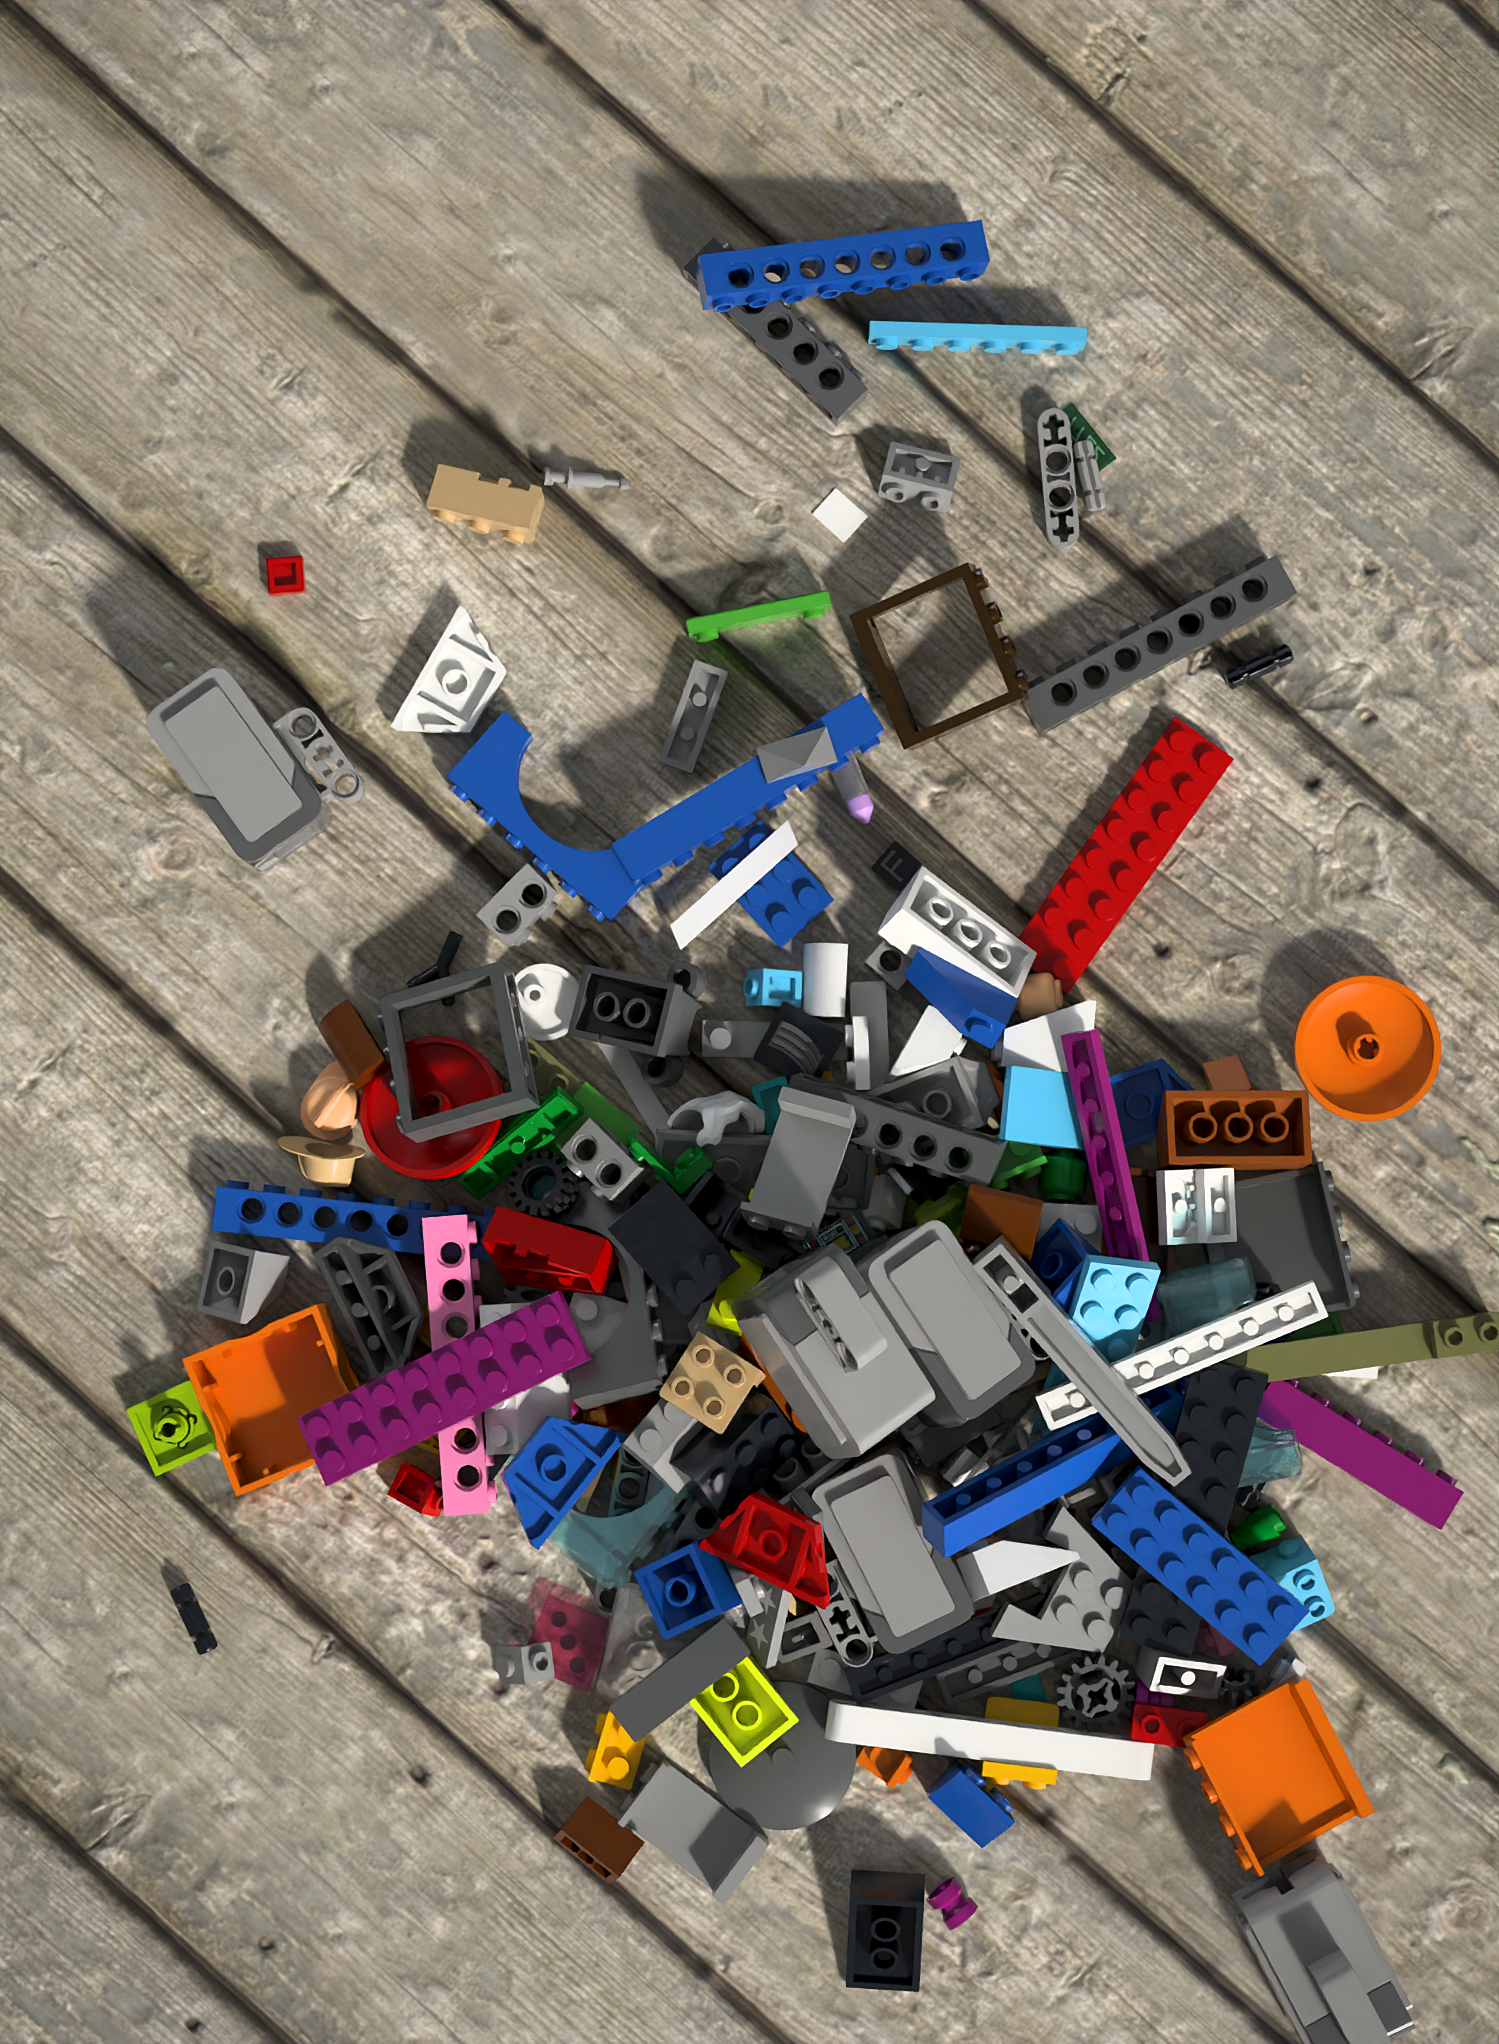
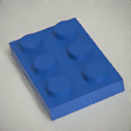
[707,820,834,949]

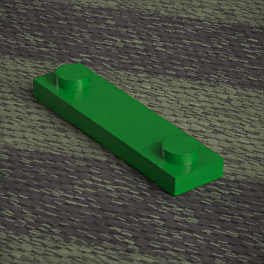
[453,1085,584,1201]

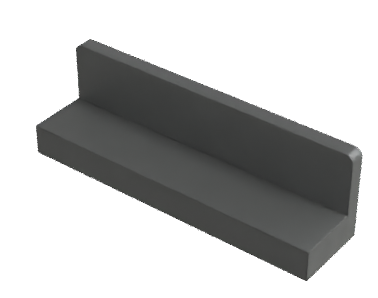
[608,1612,751,1742]

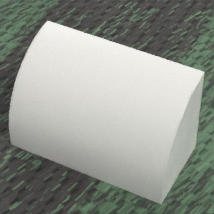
[800,943,848,1019]

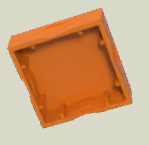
[182,1302,360,1497]

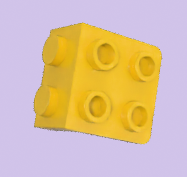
[978,1696,1060,1789]

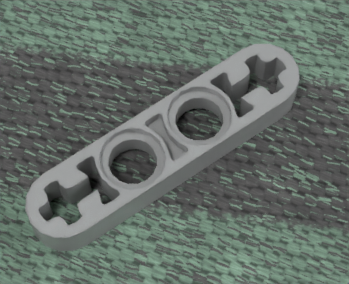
[1037,408,1080,550]

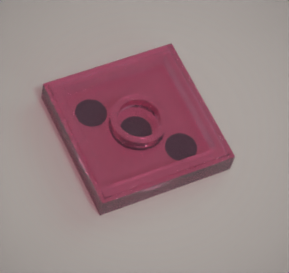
[527,1594,616,1692]

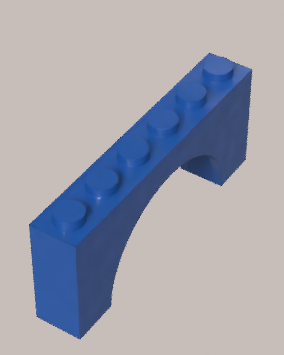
[447,711,644,923]

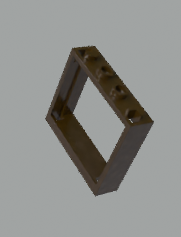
[849,562,1030,750]

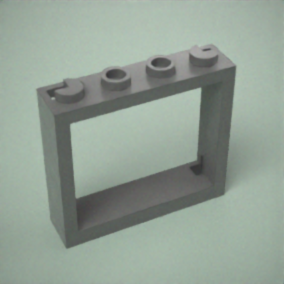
[378,961,540,1143]

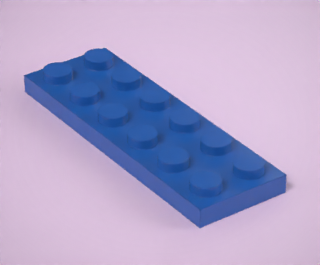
[1090,1465,1310,1666]

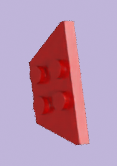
[699,1492,831,1609]

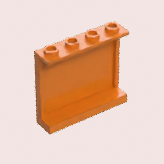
[1182,1674,1375,1877]

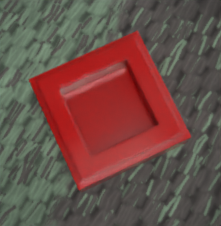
[266,555,306,596]

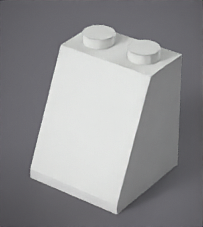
[990,1000,1096,1073]

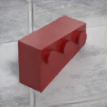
[481,1206,619,1296]

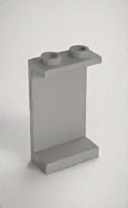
[740,1086,857,1241]
[617,1758,769,1905]

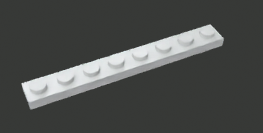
[1035,1280,1328,1431]

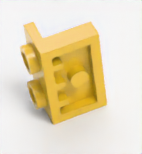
[584,1704,647,1790]

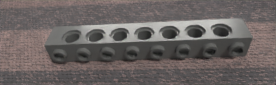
[1021,555,1297,736]

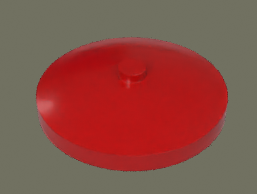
[360,1035,504,1181]

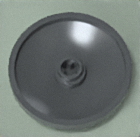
[709,1680,856,1830]

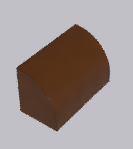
[318,999,391,1090]
[553,1796,645,1885]

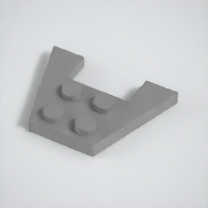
[988,1503,1132,1653]

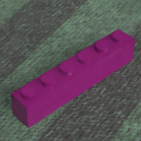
[1257,1379,1464,1530]

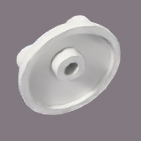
[515,963,579,1041]

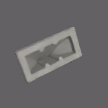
[756,727,837,783]

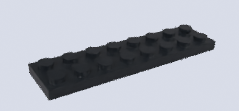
[1118,1361,1269,1657]

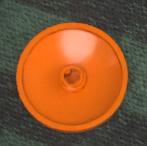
[1293,975,1441,1122]

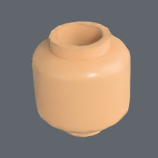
[1013,972,1064,1021]

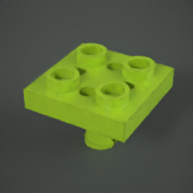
[126,1380,217,1477]

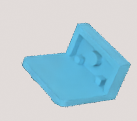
[1249,1534,1335,1633]

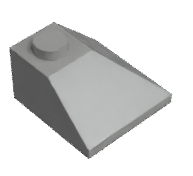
[197,1240,290,1324]

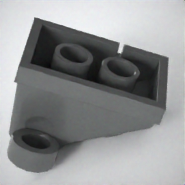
[567,961,706,1088]

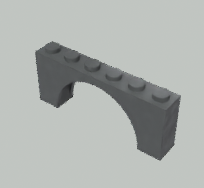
[542,1172,671,1410]

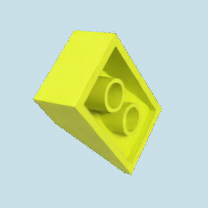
[689,1654,799,1768]

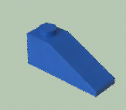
[904,947,1018,1049]

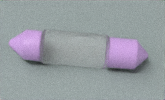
[831,753,874,824]

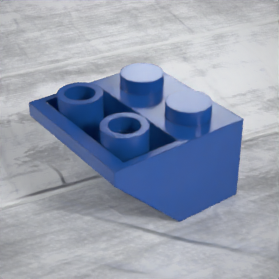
[926,1759,1015,1848]

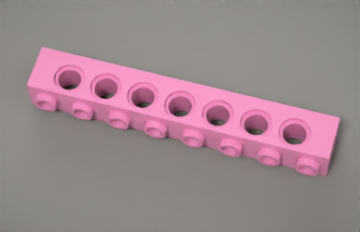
[422,1214,497,1516]

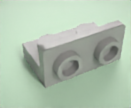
[878,441,961,513]

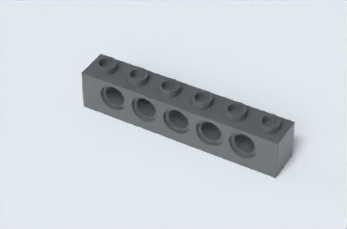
[683,237,868,427]
[788,1072,1008,1188]

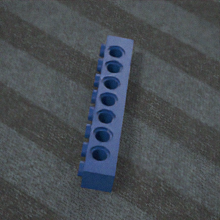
[695,220,990,312]
[212,1180,495,1262]

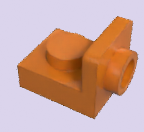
[856,1745,914,1790]

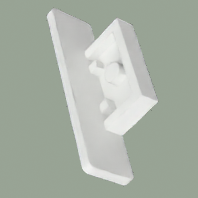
[845,981,890,1128]

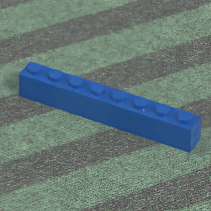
[611,692,885,887]
[921,1383,1183,1558]

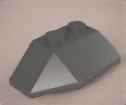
[313,1236,425,1380]

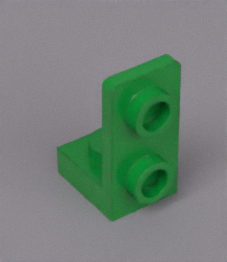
[628,1129,713,1195]

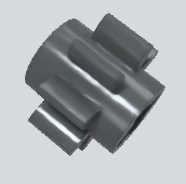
[1218,1664,1260,1710]

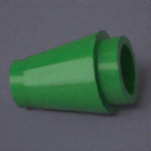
[1229,1503,1287,1552]

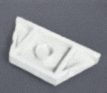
[391,605,507,735]

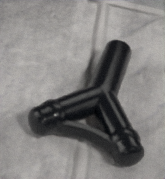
[407,931,463,1007]

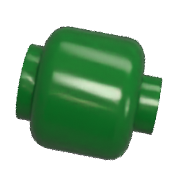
[1038,1149,1088,1204]

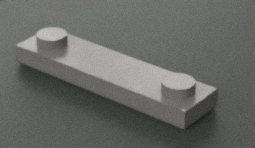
[702,1020,848,1060]

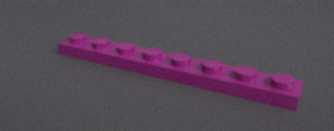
[1061,1028,1162,1323]

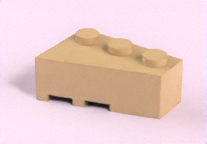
[426,464,545,545]

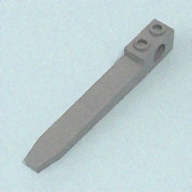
[972,1235,1192,1487]

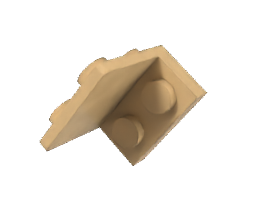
[659,1331,766,1434]

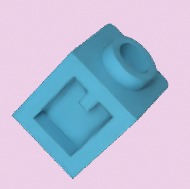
[743,968,802,1008]

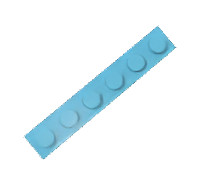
[868,321,1087,355]

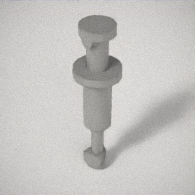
[544,466,630,491]

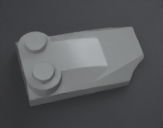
[865,1056,1000,1165]

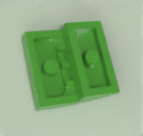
[544,1081,641,1181]

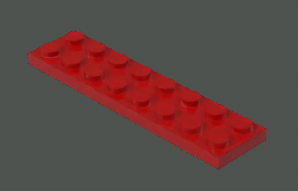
[1018,717,1234,995]

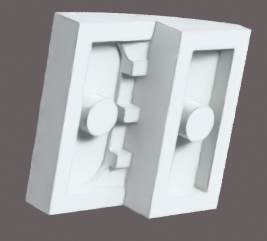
[1156,1168,1237,1245]

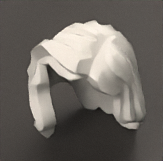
[667,1091,765,1147]

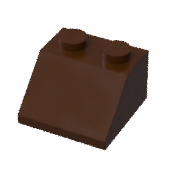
[959,1183,1044,1267]

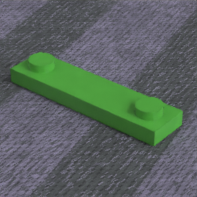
[686,590,831,642]

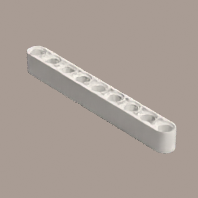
[825,1699,1155,1780]

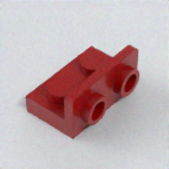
[1126,1703,1208,1748]

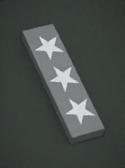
[745,1578,792,1669]

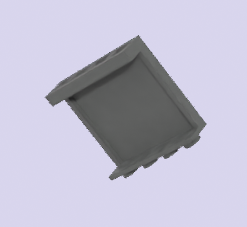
[1201,1161,1360,1319]

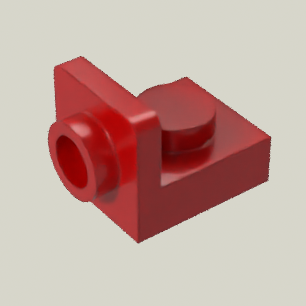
[387,1461,444,1517]

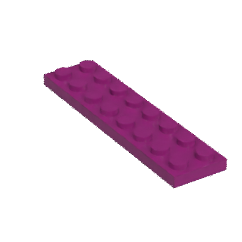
[296,1291,592,1486]

